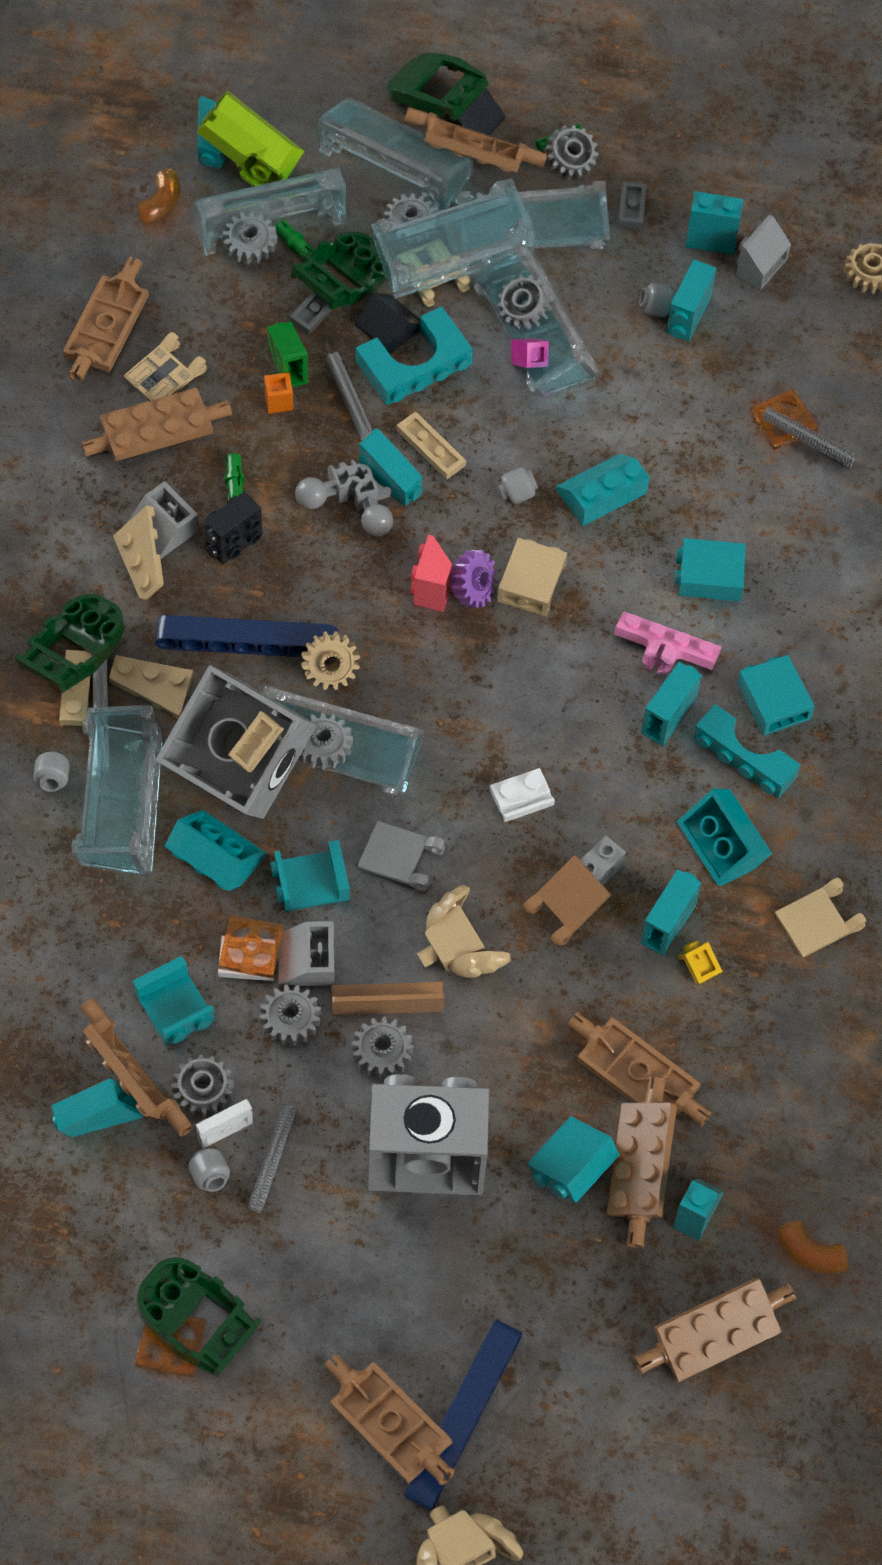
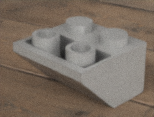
[736,214,791,291]
[126,481,199,559]
[278,921,334,987]

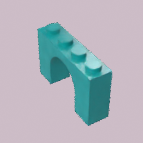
[355,307,473,405]

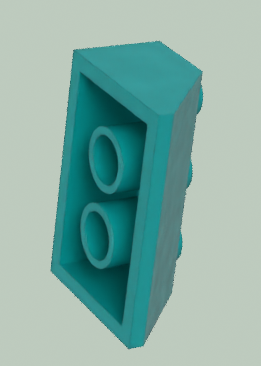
[555,454,650,526]
[677,788,772,886]
[164,810,267,891]

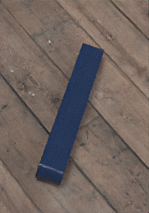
[155,615,339,659]
[404,1319,523,1511]

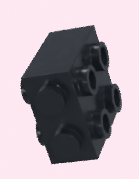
[204,491,262,564]

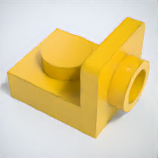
[677,940,723,984]

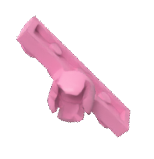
[614,611,722,675]

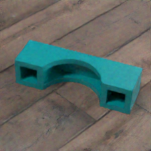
[693,704,801,799]

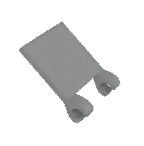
[357,821,445,892]

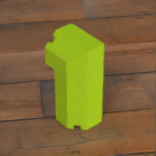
[197,90,304,193]

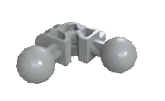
[295,460,394,537]

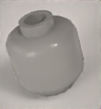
[639,283,675,318]
[498,467,538,504]
[33,752,70,792]
[188,1149,230,1192]

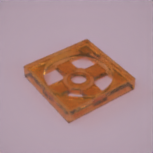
[749,389,819,450]
[218,915,285,979]
[135,1316,206,1378]

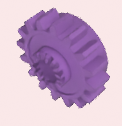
[450,550,498,608]

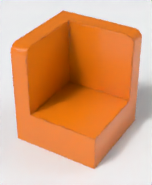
[264,372,293,414]

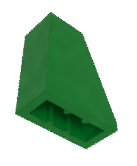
[267,321,308,387]

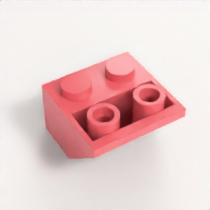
[410,535,452,612]

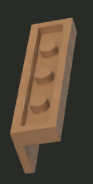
[331,982,445,1015]

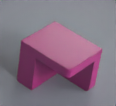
[511,338,549,368]

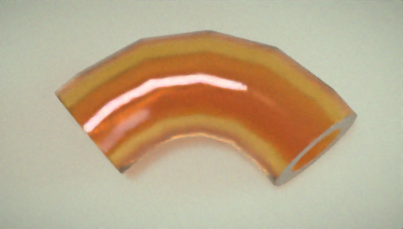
[137,169,181,226]
[776,1221,849,1274]

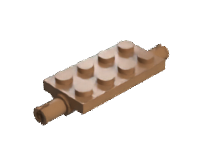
[404,107,547,172]
[63,257,149,382]
[81,388,232,461]
[80,998,193,1136]
[567,1012,712,1127]
[607,1077,677,1248]
[633,1278,796,1382]
[325,1354,454,1485]

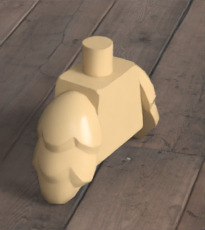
[417,885,510,978]
[416,1505,524,1565]

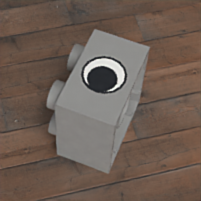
[155,665,317,819]
[368,1074,489,1195]

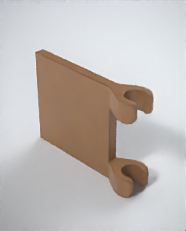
[523,855,611,946]

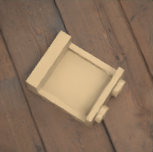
[497,538,567,617]

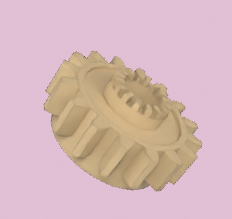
[844,243,882,294]
[301,631,360,690]

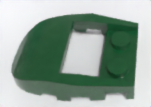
[387,53,489,121]
[290,231,394,310]
[15,594,124,693]
[137,1257,261,1378]

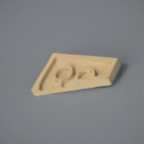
[113,505,164,600]
[109,655,193,719]

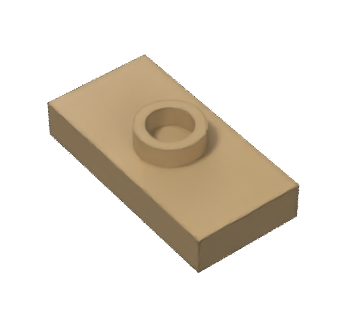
[228,711,284,772]

